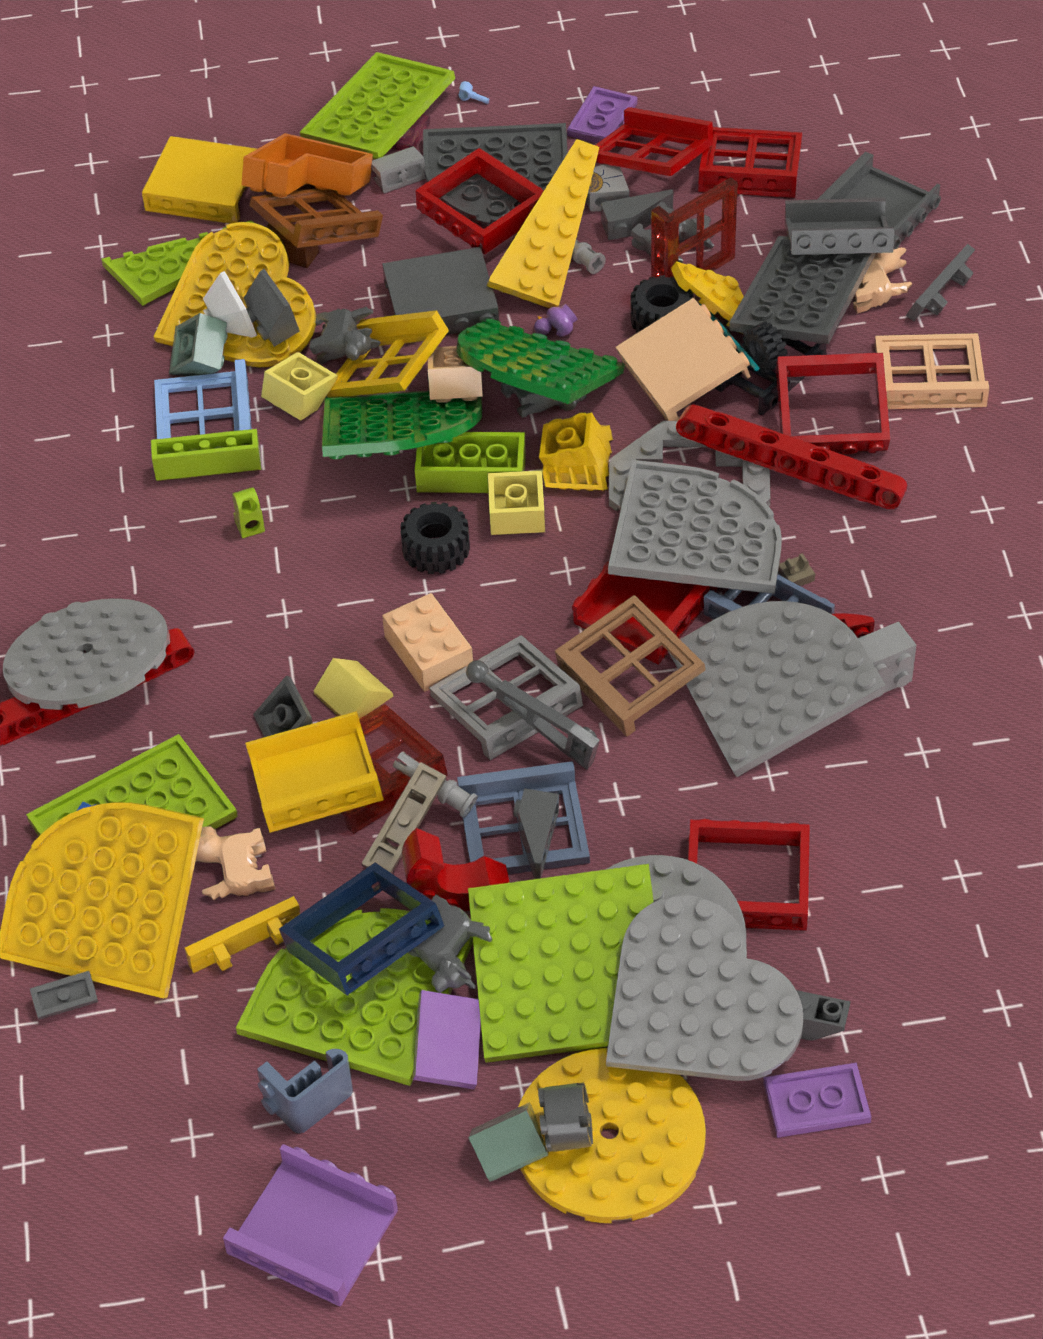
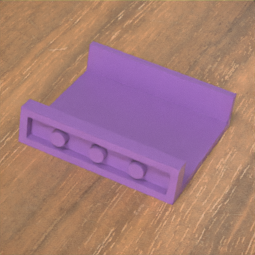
[223,1144,398,1307]

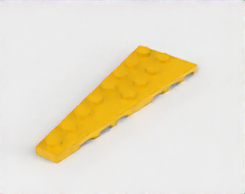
[486,139,599,309]

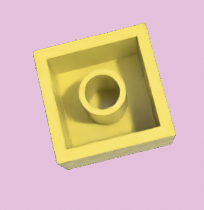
[488,470,545,535]

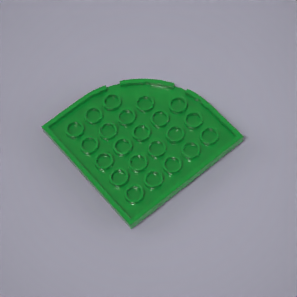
[456,319,625,404]
[322,391,482,459]

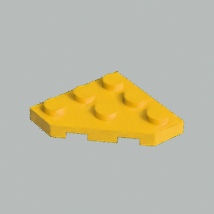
[671,261,744,334]

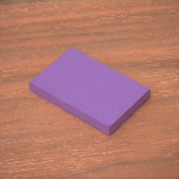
[567,86,637,143]
[413,990,481,1089]
[763,1063,871,1138]

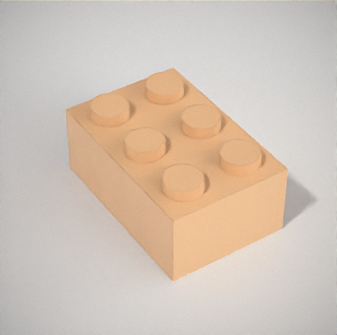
[428,346,483,403]
[382,593,473,692]

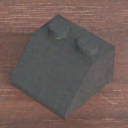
[244,269,300,347]

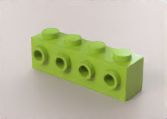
[151,429,262,481]

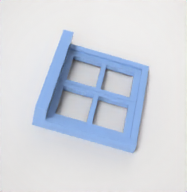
[154,359,252,439]

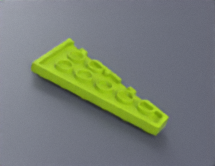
[101,221,254,306]

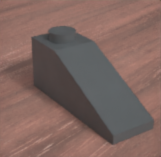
[601,189,673,240]
[514,788,559,879]

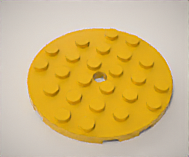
[518,1048,706,1223]

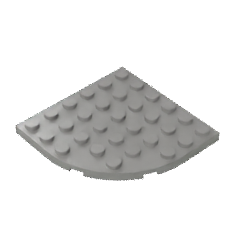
[608,460,782,594]
[668,601,889,777]

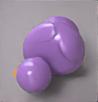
[534,304,578,337]

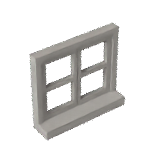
[429,635,583,760]

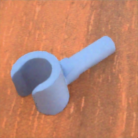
[458,81,490,104]

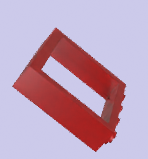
[415,148,544,255]
[776,353,890,455]
[688,819,810,931]

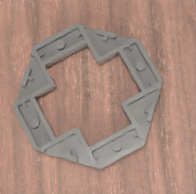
[609,421,770,511]

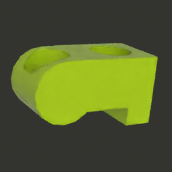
[232,487,265,538]

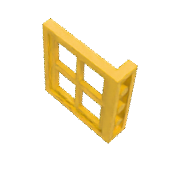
[327,310,449,398]

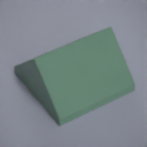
[468,1102,548,1182]

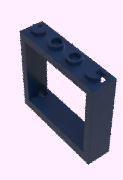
[279,862,444,995]

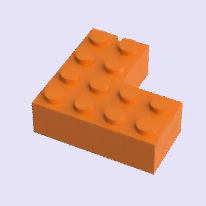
[241,133,373,197]

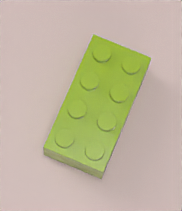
[415,432,526,493]

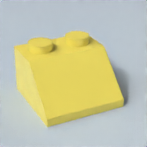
[261,352,337,420]

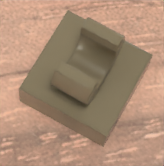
[778,553,815,586]

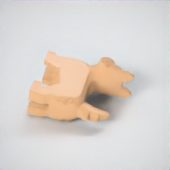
[853,247,912,314]
[195,827,275,900]

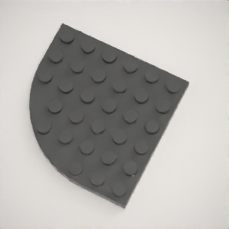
[423,123,568,226]

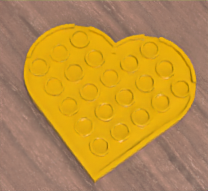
[154,222,316,367]

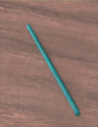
[699,304,759,371]

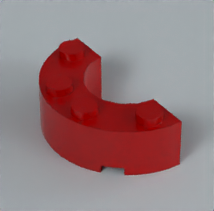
[402,828,510,911]

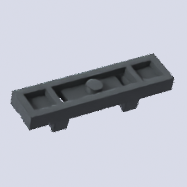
[906,244,975,321]

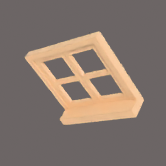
[875,333,989,409]

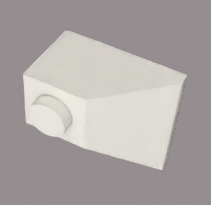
[203,271,257,338]

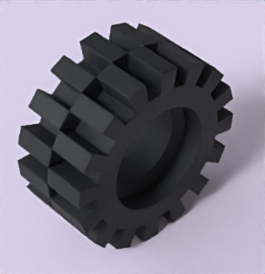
[743,321,788,373]

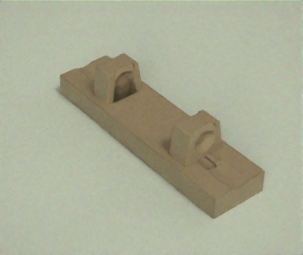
[362,762,447,873]

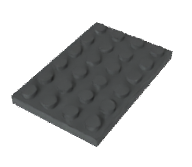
[729,236,875,344]

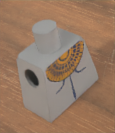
[586,164,629,212]

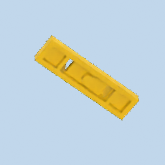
[185,896,300,973]

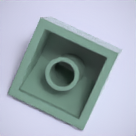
[169,313,227,376]

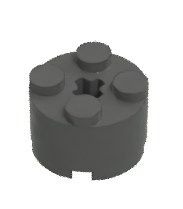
[538,1083,593,1152]

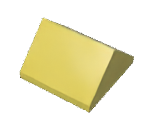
[314,658,393,720]

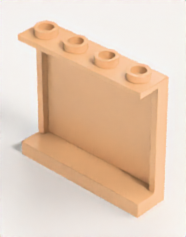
[616,298,751,421]

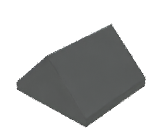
[253,676,313,737]

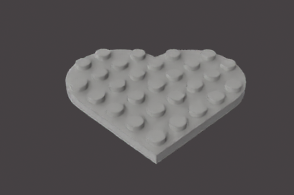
[606,895,803,1081]

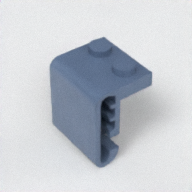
[257,1049,353,1133]

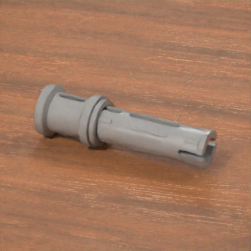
[572,240,606,274]
[393,751,478,818]

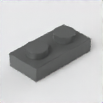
[30,971,98,1020]

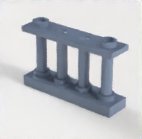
[704,575,835,620]

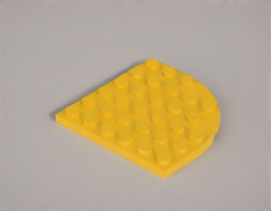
[0,802,204,999]

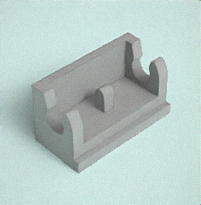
[371,146,425,193]

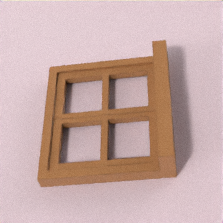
[555,595,706,737]

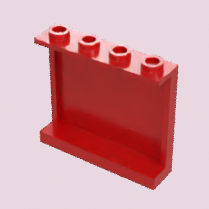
[572,561,717,665]

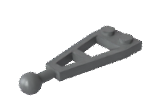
[466,660,600,770]

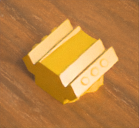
[539,413,613,491]

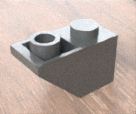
[796,990,851,1041]

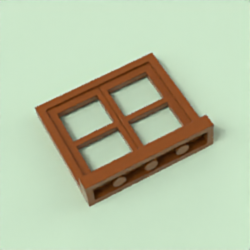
[249,189,383,248]

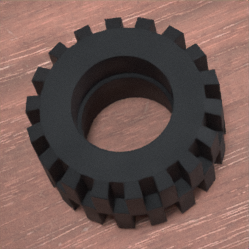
[630,275,694,333]
[400,502,470,574]

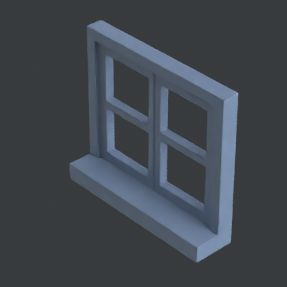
[457,761,590,874]

